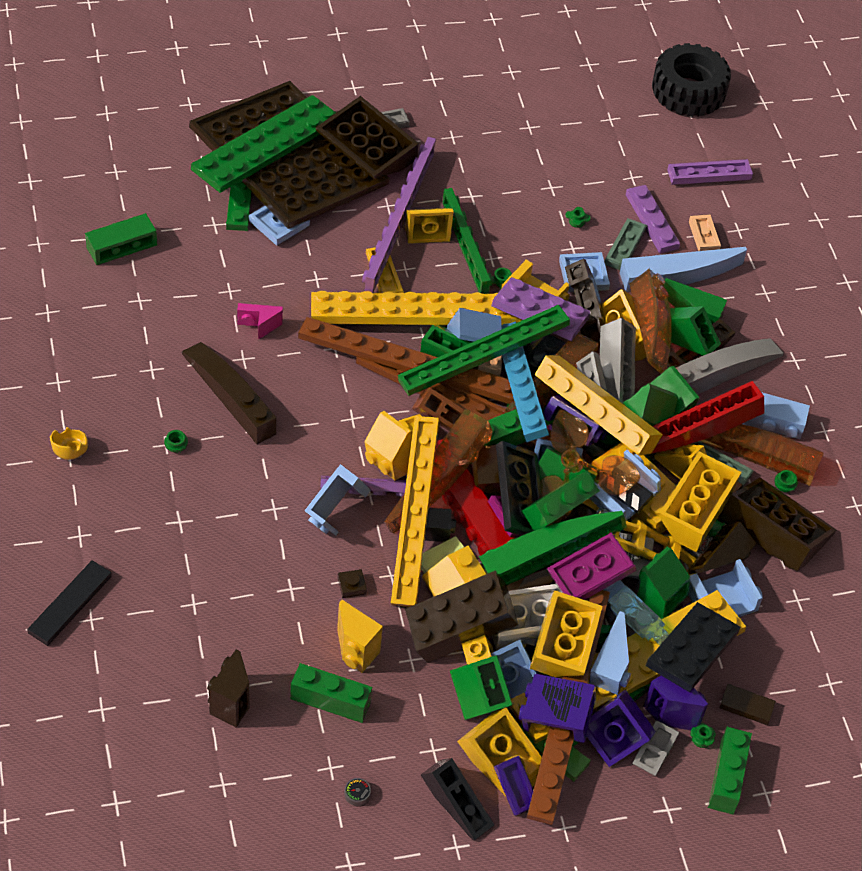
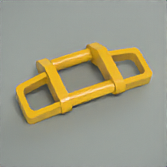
[613,518,696,575]

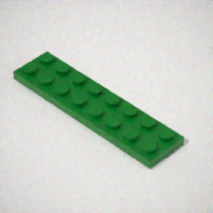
[191,95,336,193]

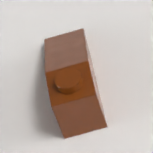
[412,388,483,434]

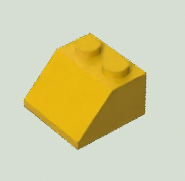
[405,208,453,243]
[365,411,412,481]
[422,546,486,596]
[337,600,383,673]

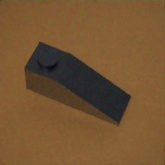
[421,758,494,840]

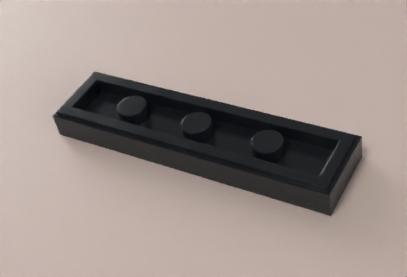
[27,560,112,646]

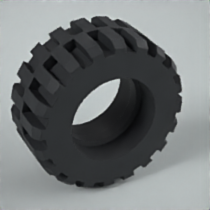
[652,43,731,117]

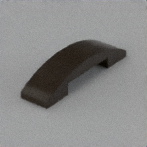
[565,258,605,346]
[655,319,735,372]

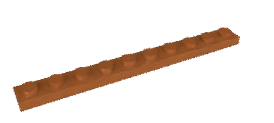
[298,317,514,405]
[356,357,567,449]
[527,590,610,825]

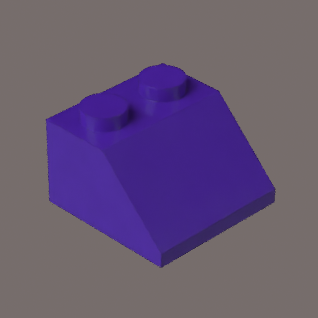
[586,689,656,767]

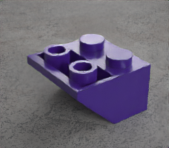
[643,675,708,731]

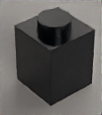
[425,508,456,542]

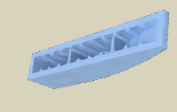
[620,247,747,292]

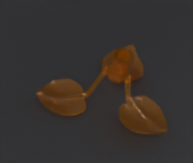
[540,409,640,497]

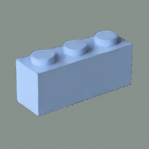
[742,393,810,440]

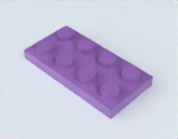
[492,277,591,341]

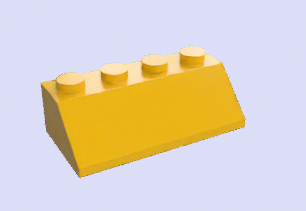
[659,451,742,552]

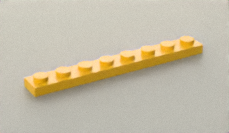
[391,416,439,607]

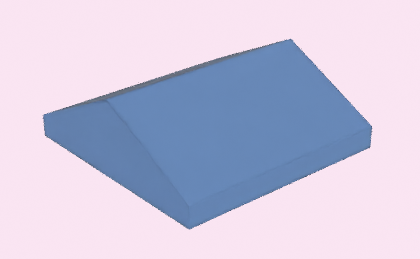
[491,639,538,698]

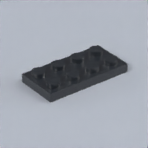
[496,441,542,536]
[646,602,740,692]

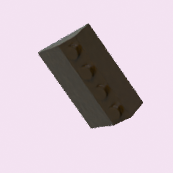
[316,96,419,179]
[719,477,837,571]

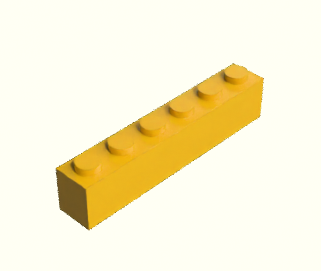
[535,355,663,455]

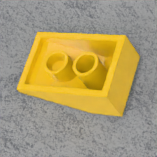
[457,708,542,796]

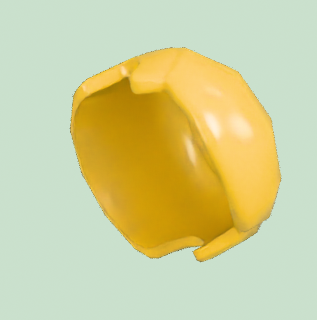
[50,427,89,460]

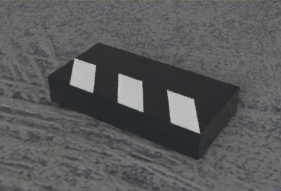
[601,467,653,514]

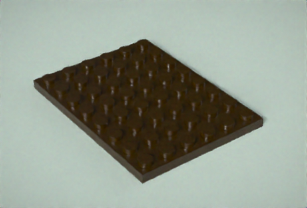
[189,81,390,229]

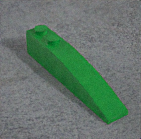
[479,511,627,585]

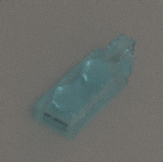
[607,585,669,645]

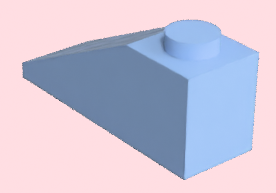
[589,611,631,695]

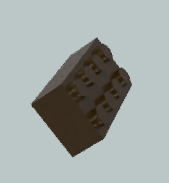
[405,570,519,663]

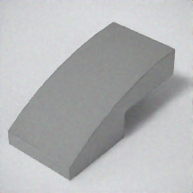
[632,720,679,777]

